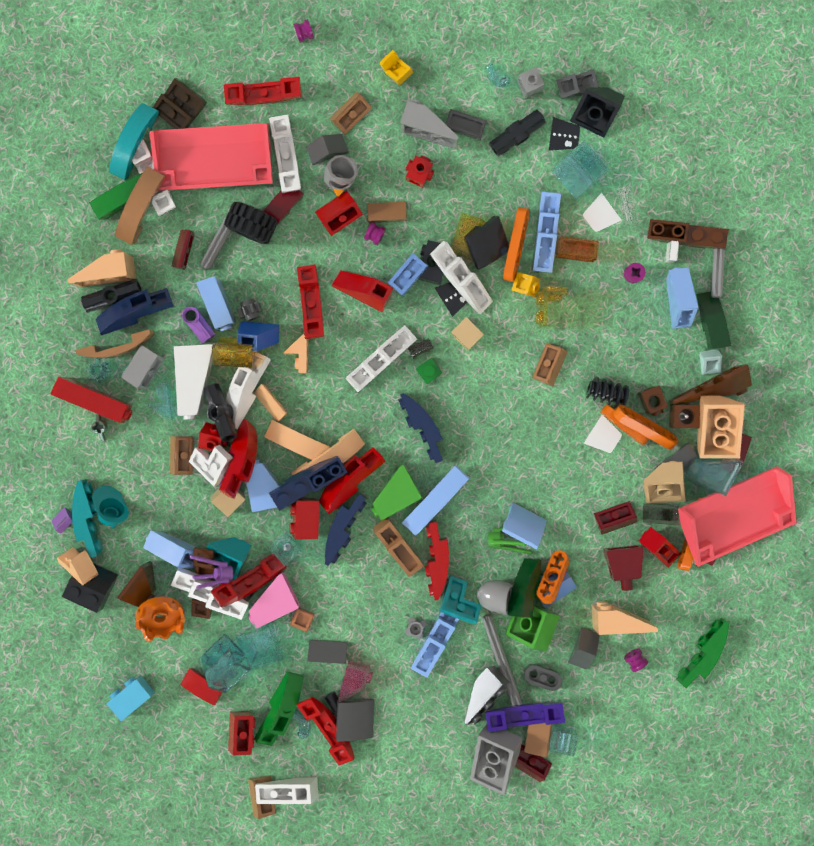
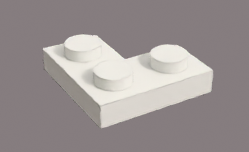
[189,445,233,486]

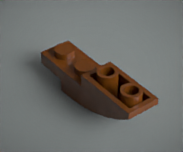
[647,219,729,250]

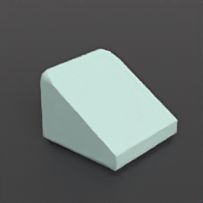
[699,350,722,375]

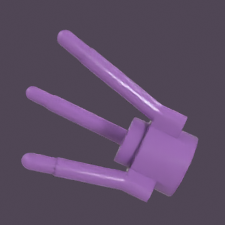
[190,555,233,589]

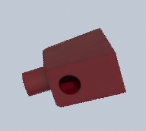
[603,545,643,591]

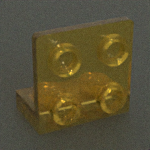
[535,286,568,328]
[212,337,256,368]

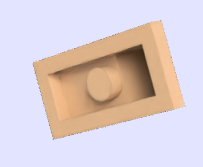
[284,334,308,374]
[57,547,98,586]

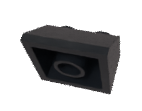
[62,563,119,613]

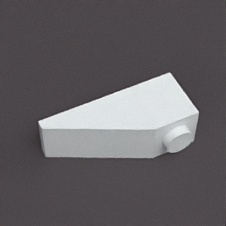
[255,777,319,804]

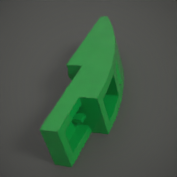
[676,618,729,688]
[254,671,304,746]

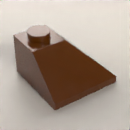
[117,561,156,607]

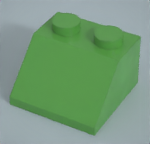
[505,604,560,651]

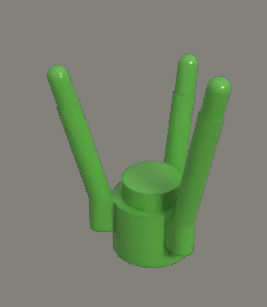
[488,527,532,554]

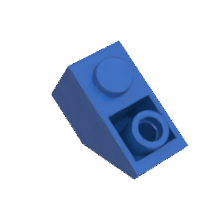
[237,321,279,351]

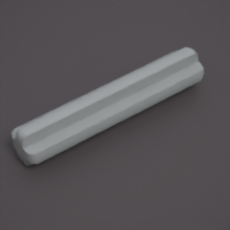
[200,216,231,270]
[711,248,725,298]

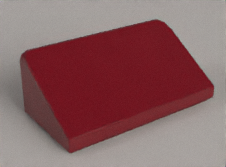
[172,230,195,270]
[594,501,637,535]
[515,744,552,782]

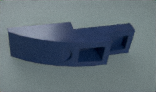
[96,288,174,335]
[398,393,443,463]
[269,456,348,511]
[325,493,367,566]

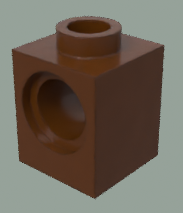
[638,385,668,416]

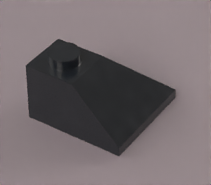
[570,87,625,138]

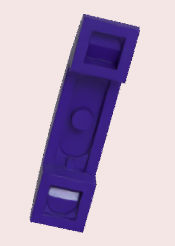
[485,702,565,732]

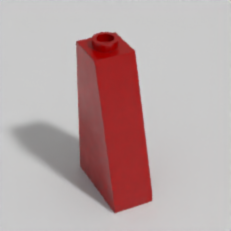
[50,377,132,423]

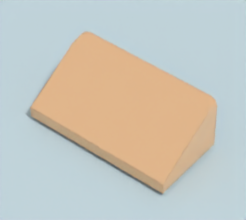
[254,384,288,422]

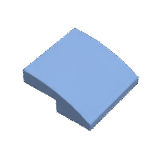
[502,503,547,549]

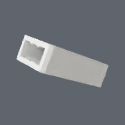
[174,344,216,419]

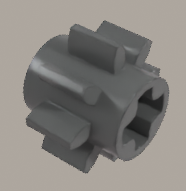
[237,299,262,322]

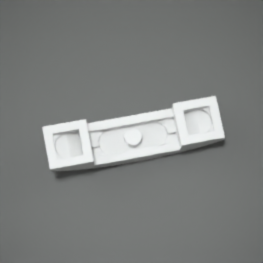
[269,115,301,193]
[132,140,176,216]

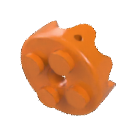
[135,596,185,642]

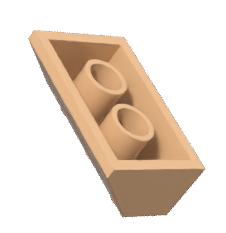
[697,396,745,458]

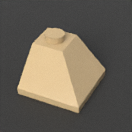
[643,461,686,503]

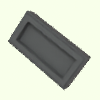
[446,109,487,140]

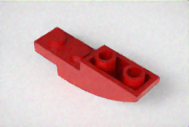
[219,419,257,499]
[319,447,386,514]
[425,520,449,601]

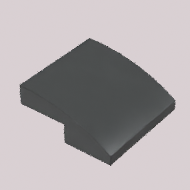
[336,699,374,742]

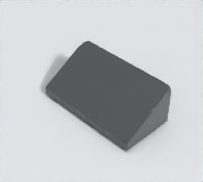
[307,640,347,664]

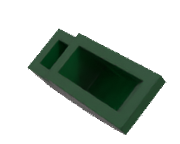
[697,292,731,350]
[508,558,542,618]

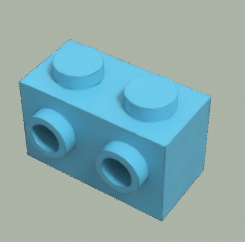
[107,675,155,721]

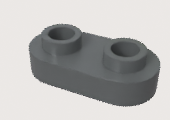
[524,664,562,691]

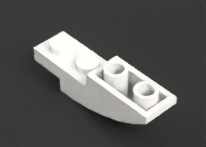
[225,351,271,429]

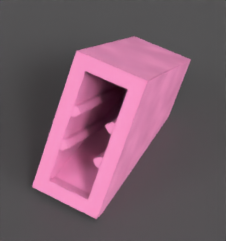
[248,571,300,628]

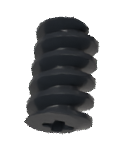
[586,376,629,408]

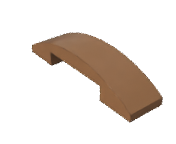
[114,166,165,245]
[75,329,155,358]

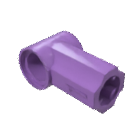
[182,307,216,344]

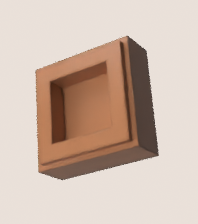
[290,607,315,632]

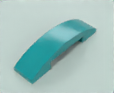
[109,103,160,181]

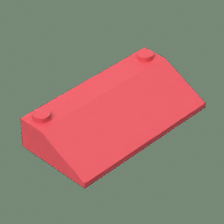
[149,123,273,191]
[678,466,797,567]

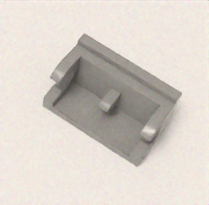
[121,345,165,390]

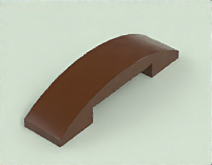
[191,547,216,619]

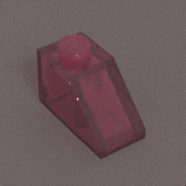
[338,660,373,702]

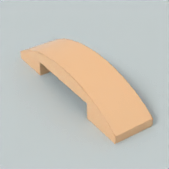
[264,420,330,460]
[292,429,365,475]

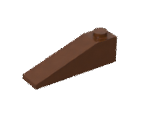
[669,364,752,404]

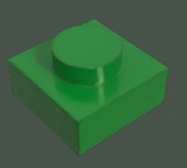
[416,358,442,384]

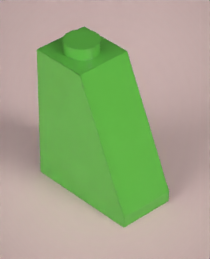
[371,464,422,521]

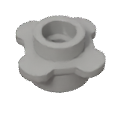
[405,617,426,639]

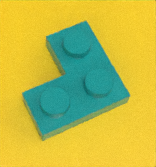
[439,575,482,625]

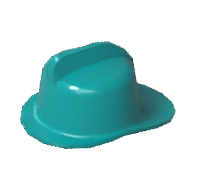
[92,486,129,529]

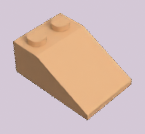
[68,250,136,287]
[592,601,658,635]

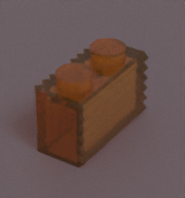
[555,236,599,262]

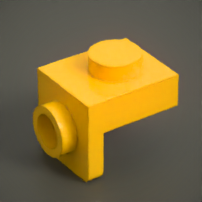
[380,50,413,86]
[512,272,540,297]

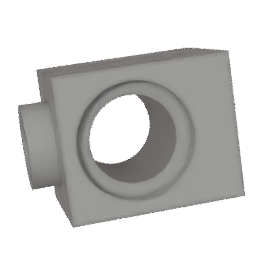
[517,67,545,99]

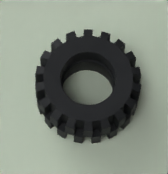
[224,202,278,244]

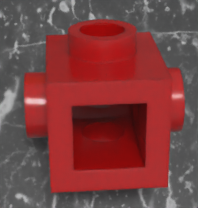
[405,155,435,188]
[198,422,229,452]

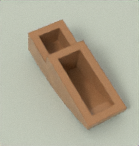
[373,517,424,577]

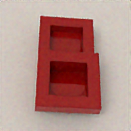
[180,668,225,705]

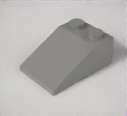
[401,100,458,149]
[470,724,523,796]

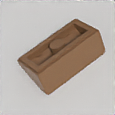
[329,92,372,135]
[368,201,407,223]
[532,343,568,387]
[170,436,193,475]
[524,723,553,757]
[248,776,276,819]

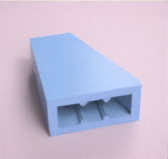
[666,267,698,329]
[196,276,236,332]
[246,460,281,512]
[143,530,196,568]

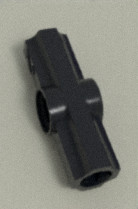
[489,109,546,157]
[81,279,142,313]
[203,383,238,442]

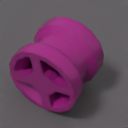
[293,19,314,43]
[364,222,386,246]
[624,263,646,284]
[624,648,648,672]

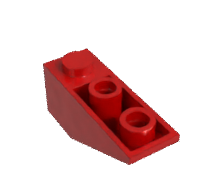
[332,270,393,312]

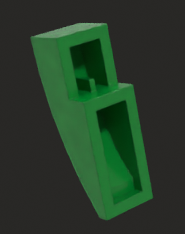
[89,173,142,220]

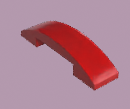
[224,76,301,105]
[297,264,324,339]
[210,552,287,607]
[296,697,355,766]

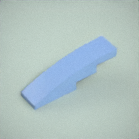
[533,191,561,273]
[402,465,469,536]
[411,612,459,677]

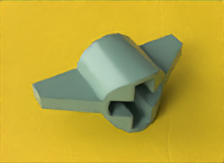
[91,414,108,443]

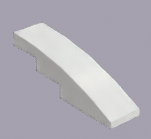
[430,241,493,314]
[345,325,417,392]
[171,567,249,620]

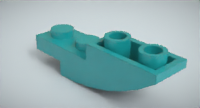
[72,479,103,558]

